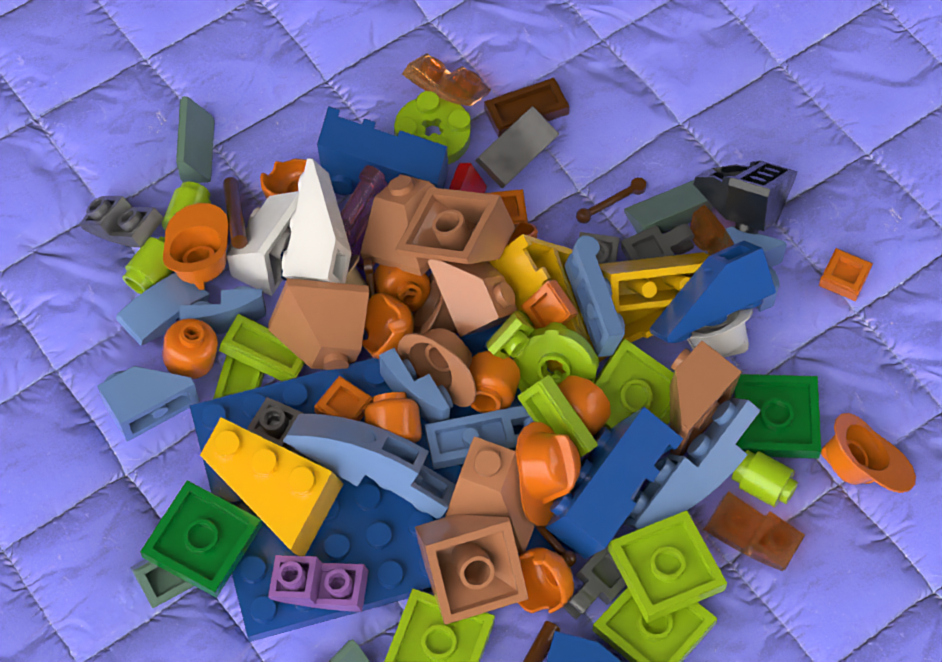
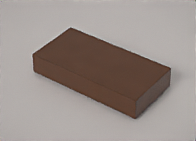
[484,77,570,138]

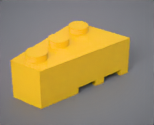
[489,234,608,374]
[599,252,711,343]
[200,417,343,556]

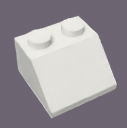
[226,191,300,296]

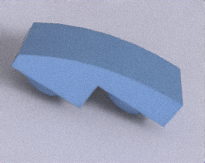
[116,273,210,346]
[179,286,266,335]
[379,348,453,423]

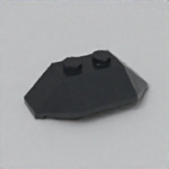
[693,160,798,234]

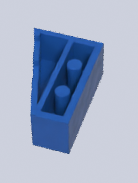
[317,106,449,199]
[545,407,684,559]

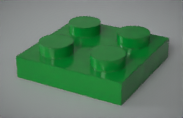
[733,374,821,459]
[140,480,262,598]

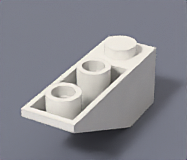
[282,158,351,284]

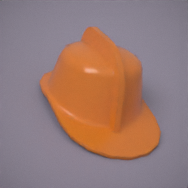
[163,203,229,291]
[821,413,916,493]
[516,422,581,526]

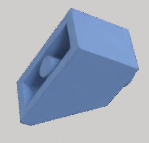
[97,366,200,442]

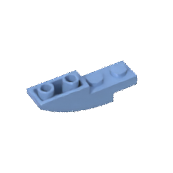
[623,398,761,530]
[283,414,456,520]

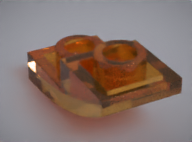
[402,53,491,106]
[690,204,734,255]
[703,491,805,571]

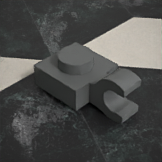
[621,223,695,261]
[563,544,626,620]

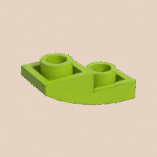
[486,310,535,359]

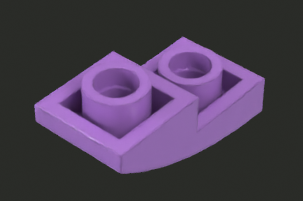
[268,555,368,612]

